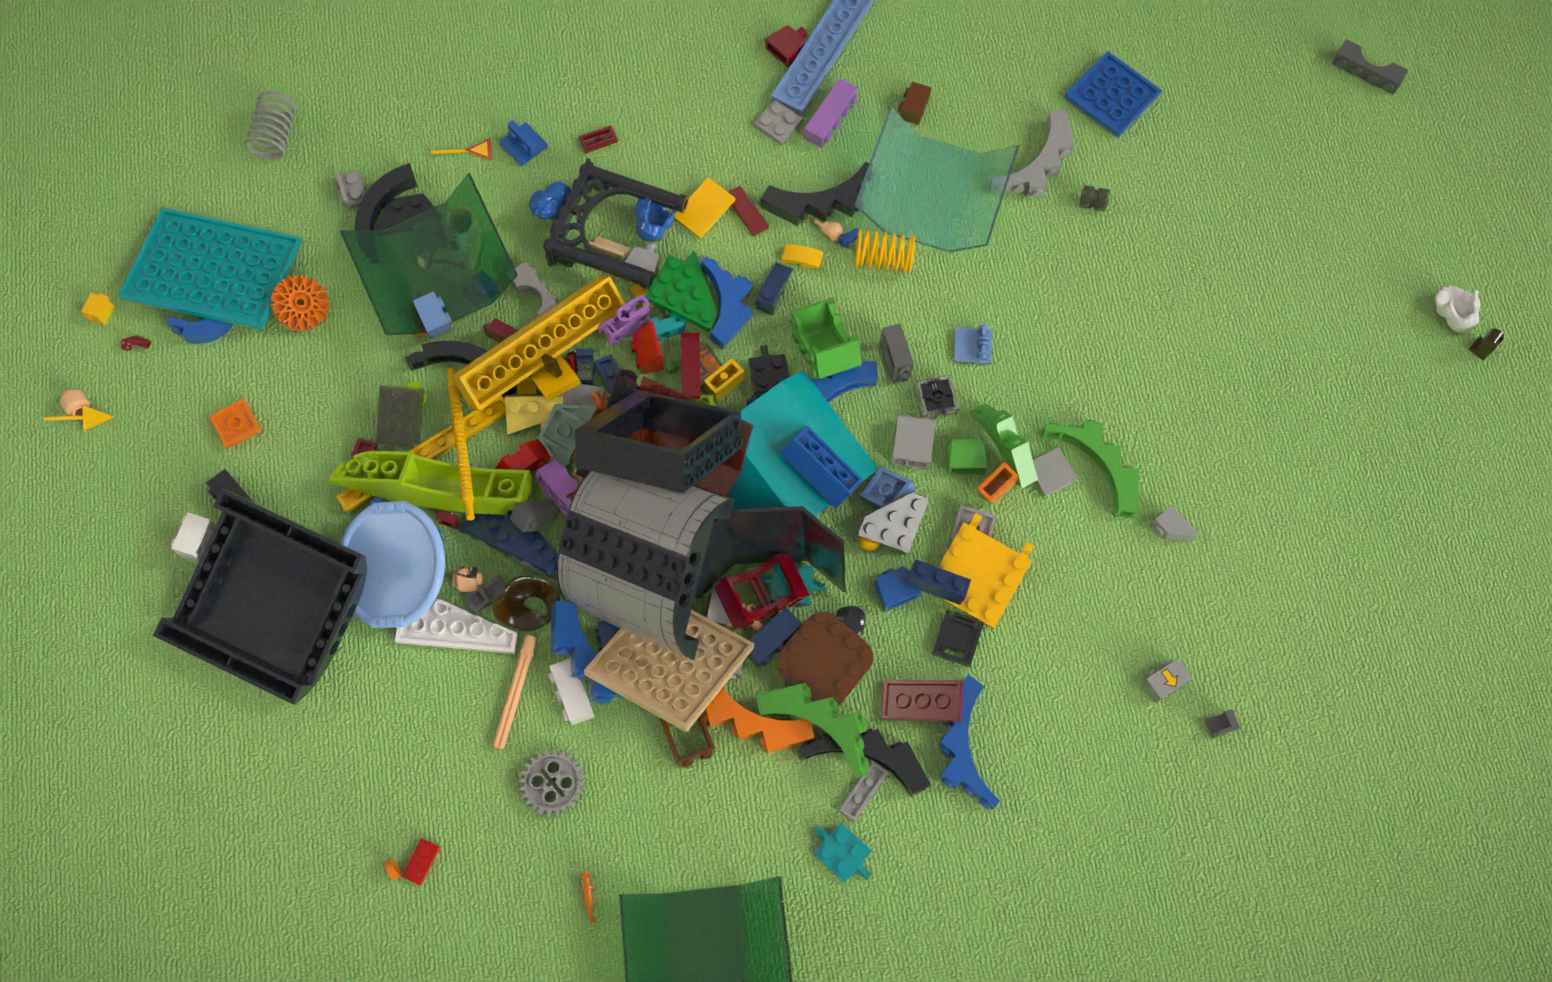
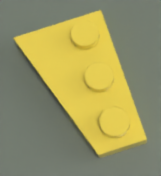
[505,396,563,435]

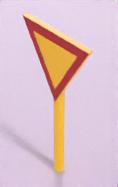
[430,138,492,161]

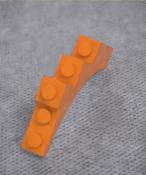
[702,688,815,754]

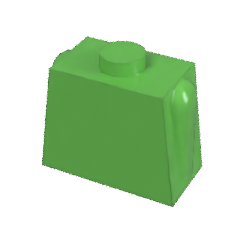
[947,437,987,475]

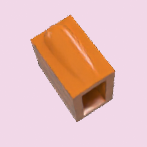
[977,462,1018,505]

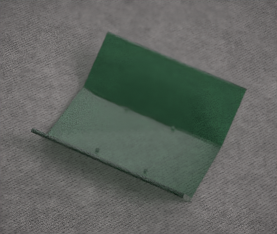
[340,173,518,335]
[619,876,793,982]

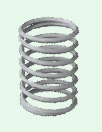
[245,92,297,159]

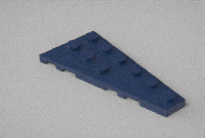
[456,510,558,574]

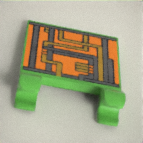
[666,343,723,387]

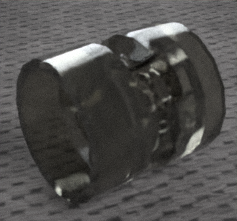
[1079,185,1110,212]

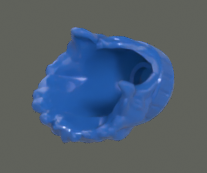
[529,181,572,220]
[634,199,676,242]

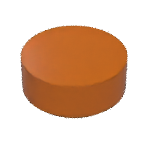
[383,858,402,880]

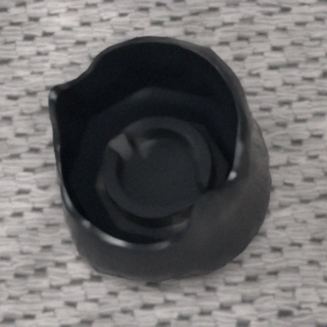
[836,606,866,636]

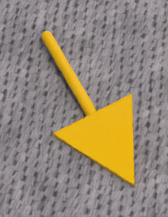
[43,405,114,431]

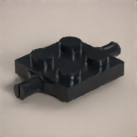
[748,345,790,395]

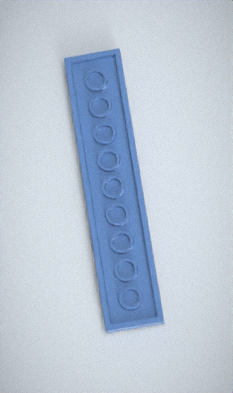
[771,0,875,115]

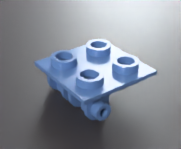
[954,324,992,364]

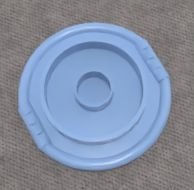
[340,501,445,628]

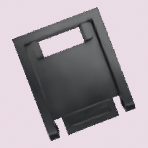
[932,610,984,668]

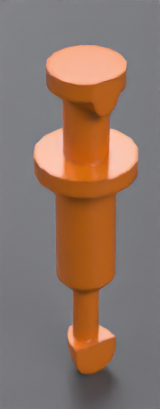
[580,872,596,923]

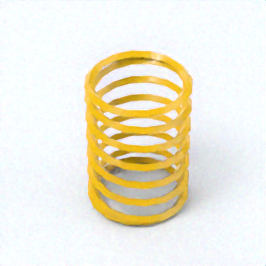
[854,228,915,274]

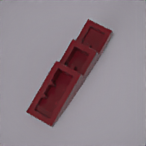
[681,332,701,399]

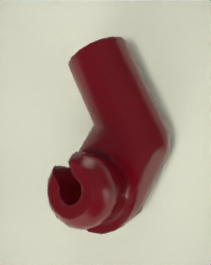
[121,335,151,351]

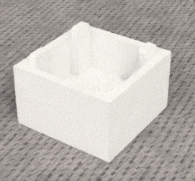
[171,512,216,564]

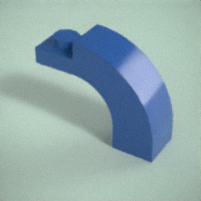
[167,316,234,344]

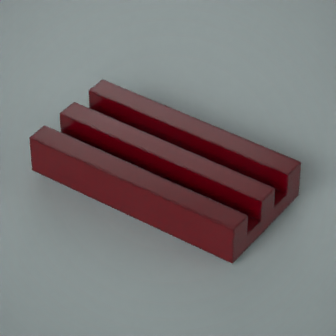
[578,125,618,154]

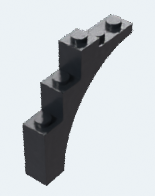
[760,162,873,226]
[575,369,638,478]
[798,728,931,797]

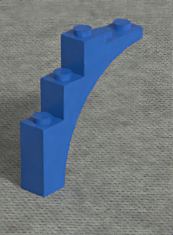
[810,361,878,403]
[551,601,624,704]
[938,674,1000,810]

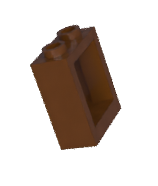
[660,714,716,768]

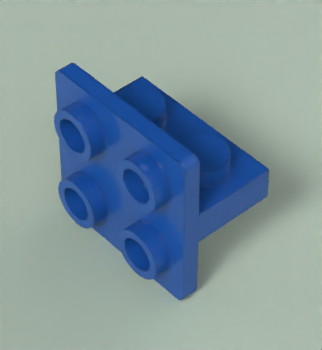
[499,120,548,166]

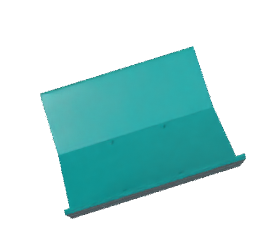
[706,370,879,516]

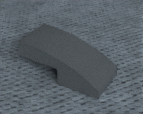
[464,575,506,613]

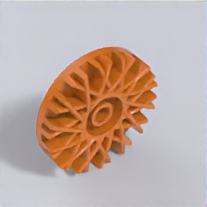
[271,275,330,331]

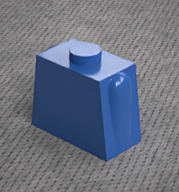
[873,566,921,612]

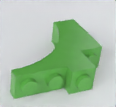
[971,404,1038,488]

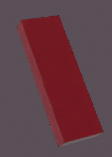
[728,186,769,237]

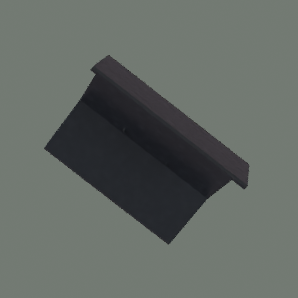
[696,506,846,599]

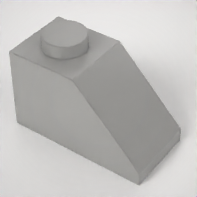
[1150,505,1199,542]

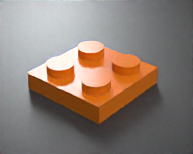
[209,398,262,449]

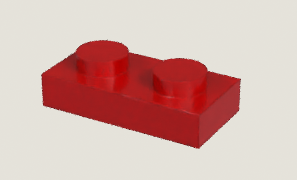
[401,838,441,886]

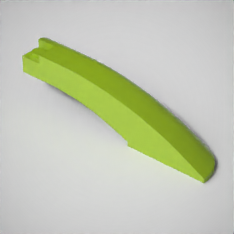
[329,451,533,515]

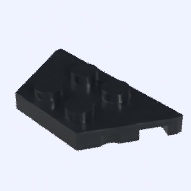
[375,193,442,237]

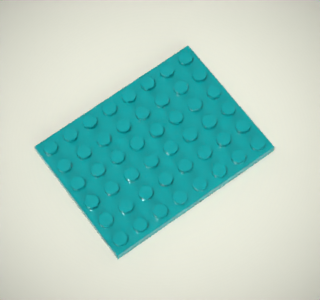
[118,208,303,330]

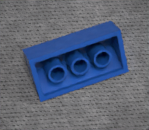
[779,426,863,509]

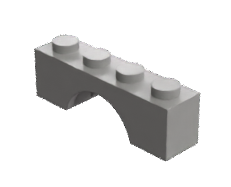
[507,261,558,317]

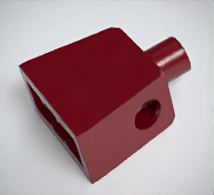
[765,25,807,68]

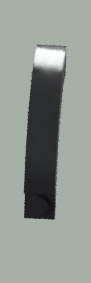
[355,163,418,265]
[405,340,517,398]

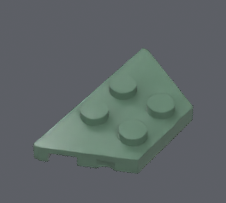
[538,403,598,468]

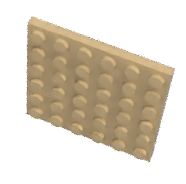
[584,610,754,733]

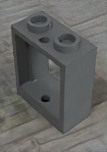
[879,324,914,383]

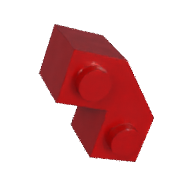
[495,439,551,471]

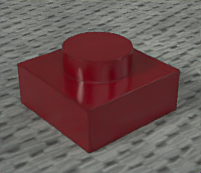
[351,438,378,457]
[436,511,460,529]

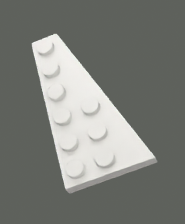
[395,599,518,654]

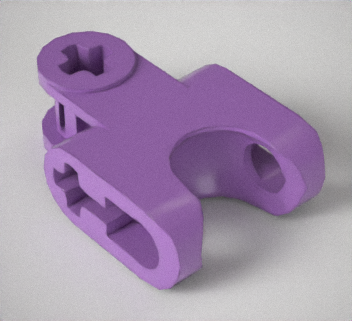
[598,296,651,345]

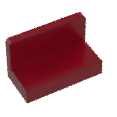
[483,318,519,343]

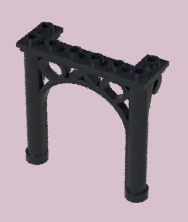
[543,158,689,289]

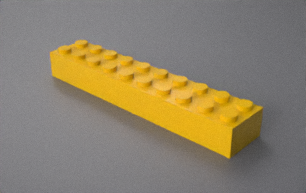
[451,276,625,410]

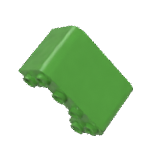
[790,298,862,379]

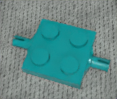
[759,564,825,606]
[814,823,872,883]

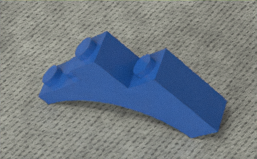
[700,256,753,350]

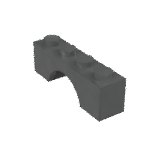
[1332,39,1408,95]

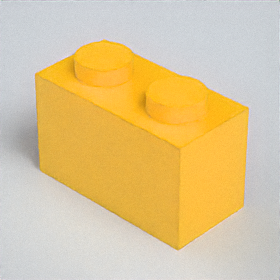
[704,358,745,402]

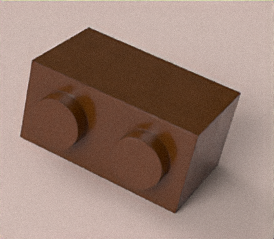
[898,81,932,125]

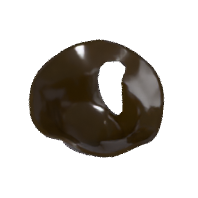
[493,576,560,631]

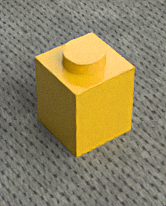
[81,293,115,325]

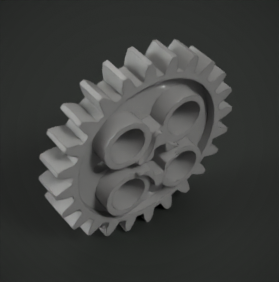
[519,749,586,817]

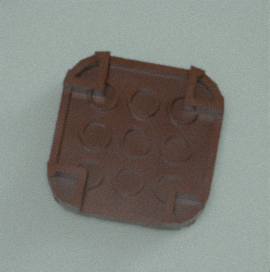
[776,611,873,707]

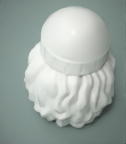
[1435,285,1481,333]

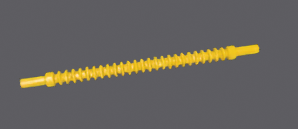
[447,368,475,521]

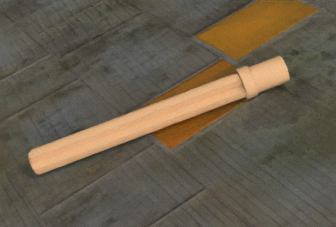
[493,635,538,749]

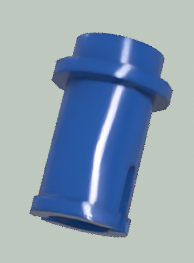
[838,228,859,247]

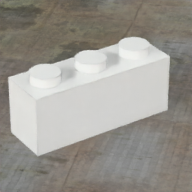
[548,658,595,725]

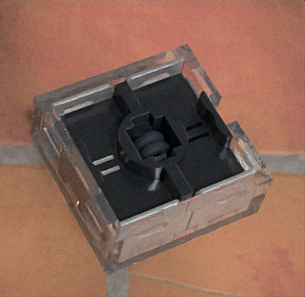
[914,374,960,419]

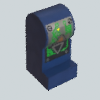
[576,348,595,385]

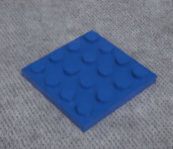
[1064,51,1162,138]

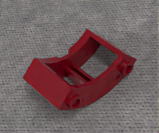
[714,553,810,630]

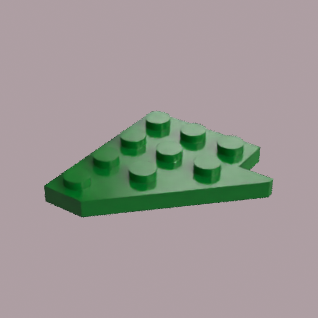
[644,251,719,332]

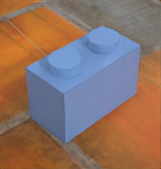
[413,292,452,339]

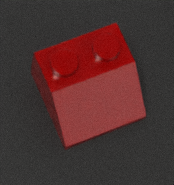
[630,321,664,375]

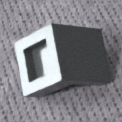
[1205,709,1240,739]

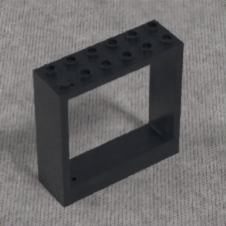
[575,390,743,493]

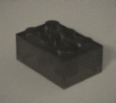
[376,385,424,447]

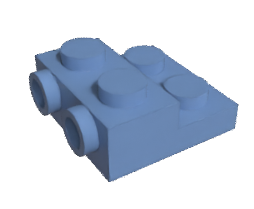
[860,467,915,509]

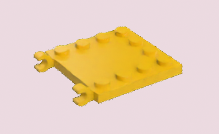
[936,513,1034,629]

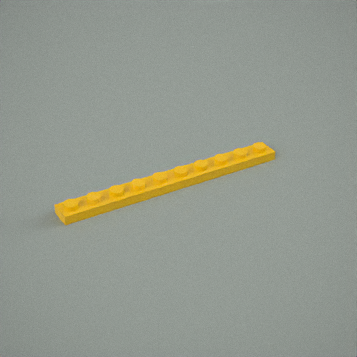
[336,395,506,514]

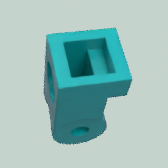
[650,314,686,342]

